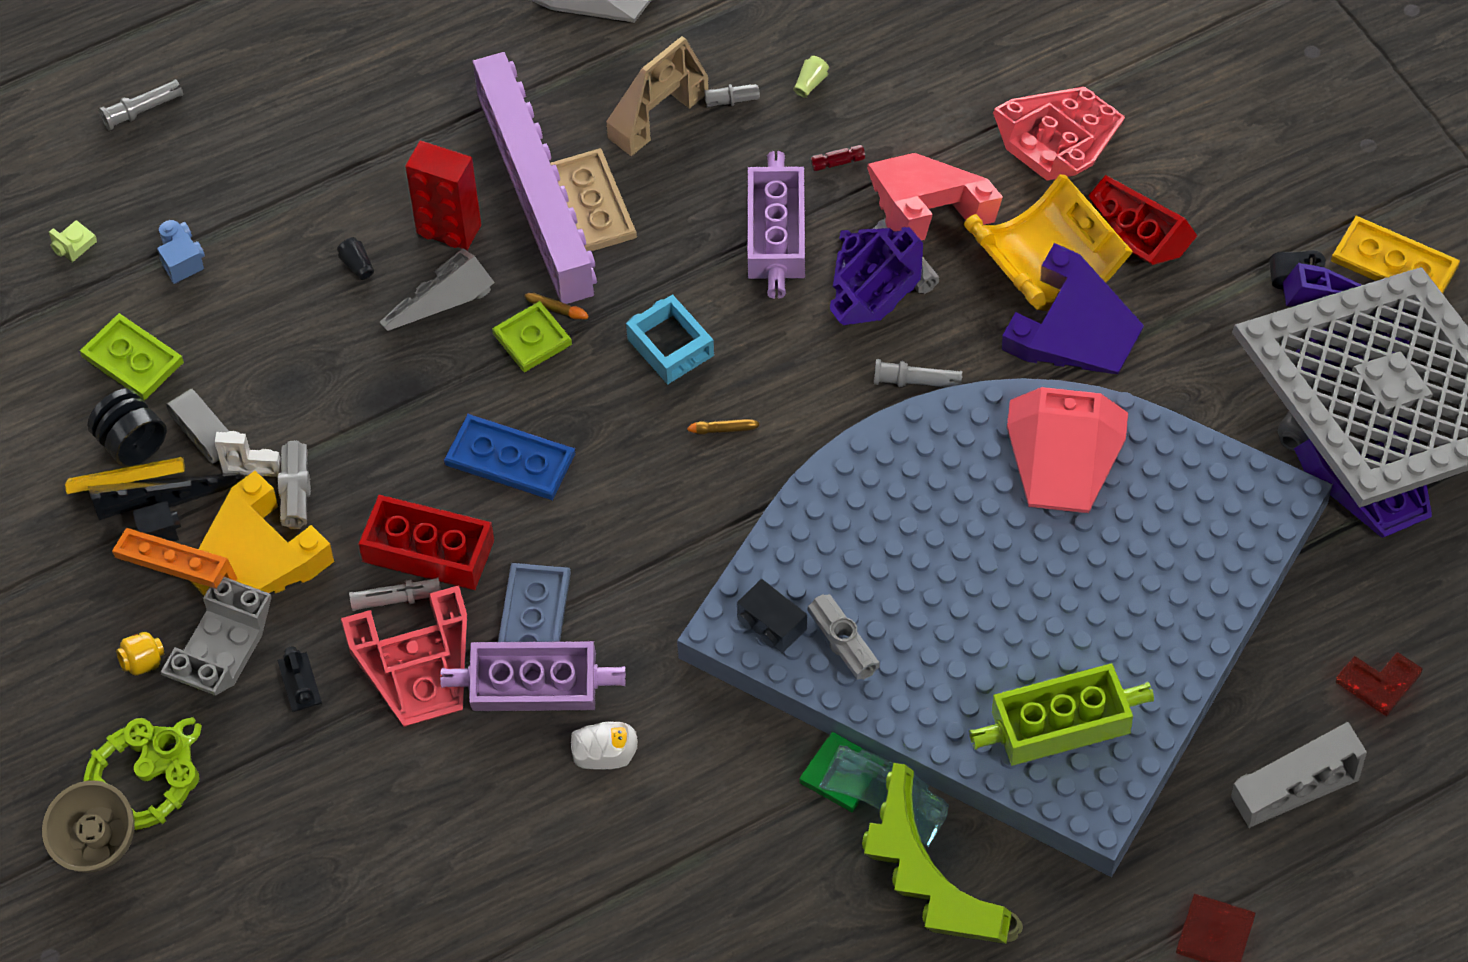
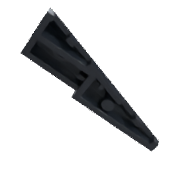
[88,472,242,520]

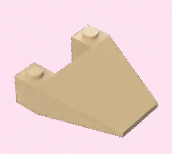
[606,36,708,156]

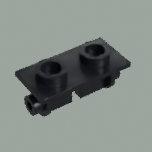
[277,646,322,712]

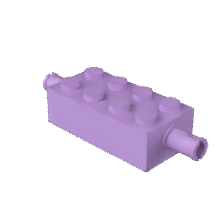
[748,151,805,299]
[440,641,626,711]

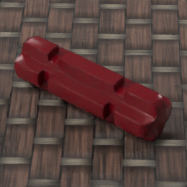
[811,145,865,171]

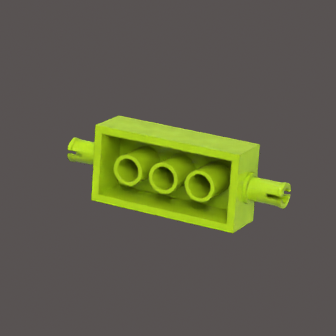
[969,663,1154,766]

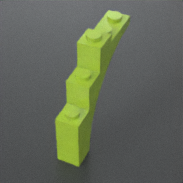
[862,763,1012,944]

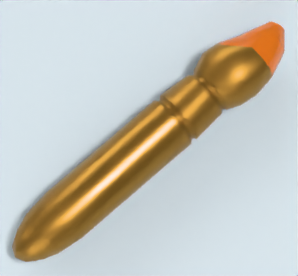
[688,419,760,435]

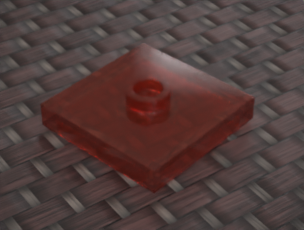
[1176,893,1256,962]

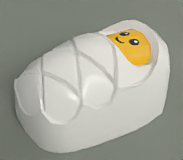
[571,722,638,769]

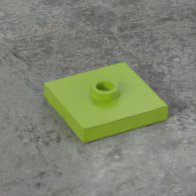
[492,301,572,372]

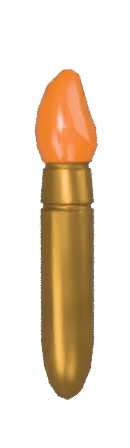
[524,293,589,319]

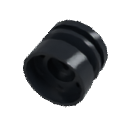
[87,389,167,467]

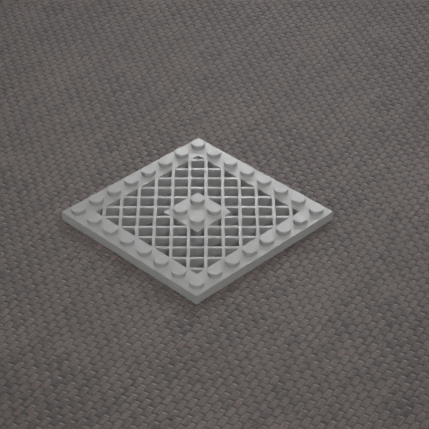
[1232,267,1468,508]

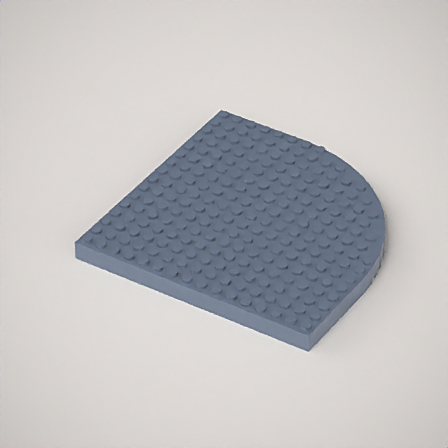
[677,378,1332,877]

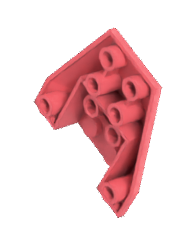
[993,87,1125,181]
[1007,387,1128,513]

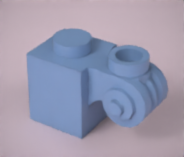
[157,220,205,284]

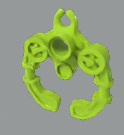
[84,717,202,830]

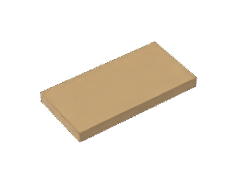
[550,148,637,251]

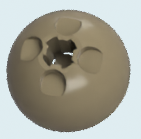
[42,781,135,873]

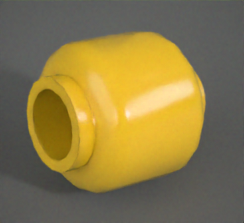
[116,632,164,676]

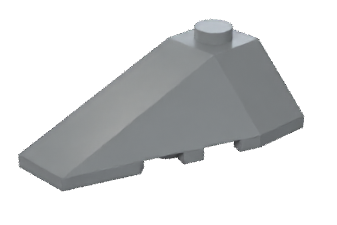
[380,248,495,331]

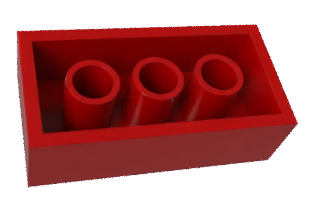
[405,140,481,250]
[359,495,494,590]

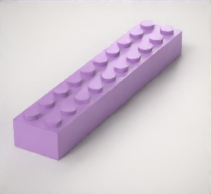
[473,52,597,304]

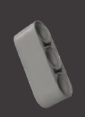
[166,389,229,464]

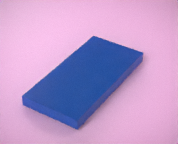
[444,414,575,501]

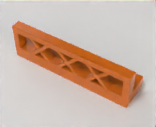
[112,528,238,589]

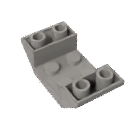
[161,577,272,695]

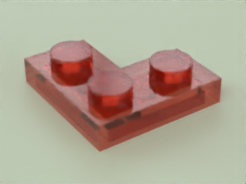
[1336,652,1423,717]

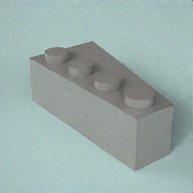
[1231,722,1367,828]

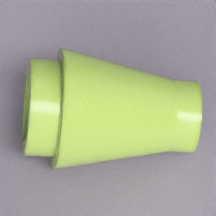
[793,56,829,98]

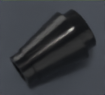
[337,237,374,280]

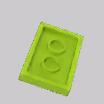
[80,313,184,401]

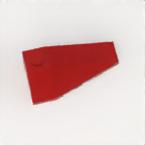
[1088,175,1197,265]

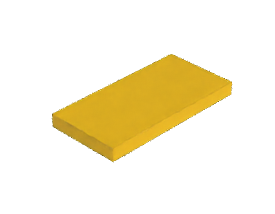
[1331,216,1460,294]

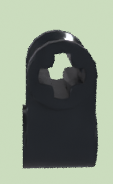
[1269,250,1326,289]

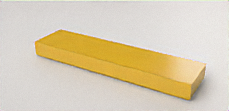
[65,457,185,494]

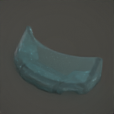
[819,746,949,846]

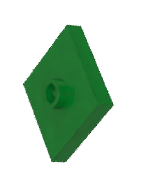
[799,732,885,812]

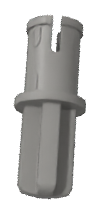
[704,84,760,108]

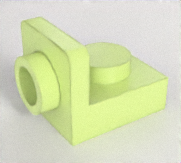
[49,220,97,262]

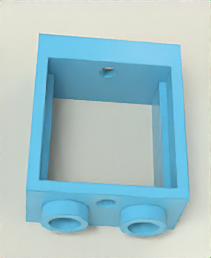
[626,294,714,385]

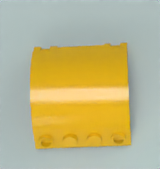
[964,174,1133,311]

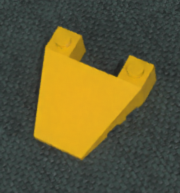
[190,470,334,596]

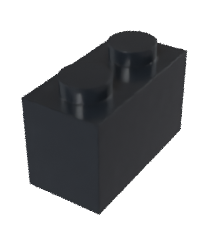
[737,579,807,653]

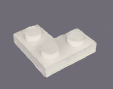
[215,431,281,477]

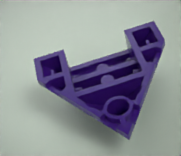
[830,227,923,325]

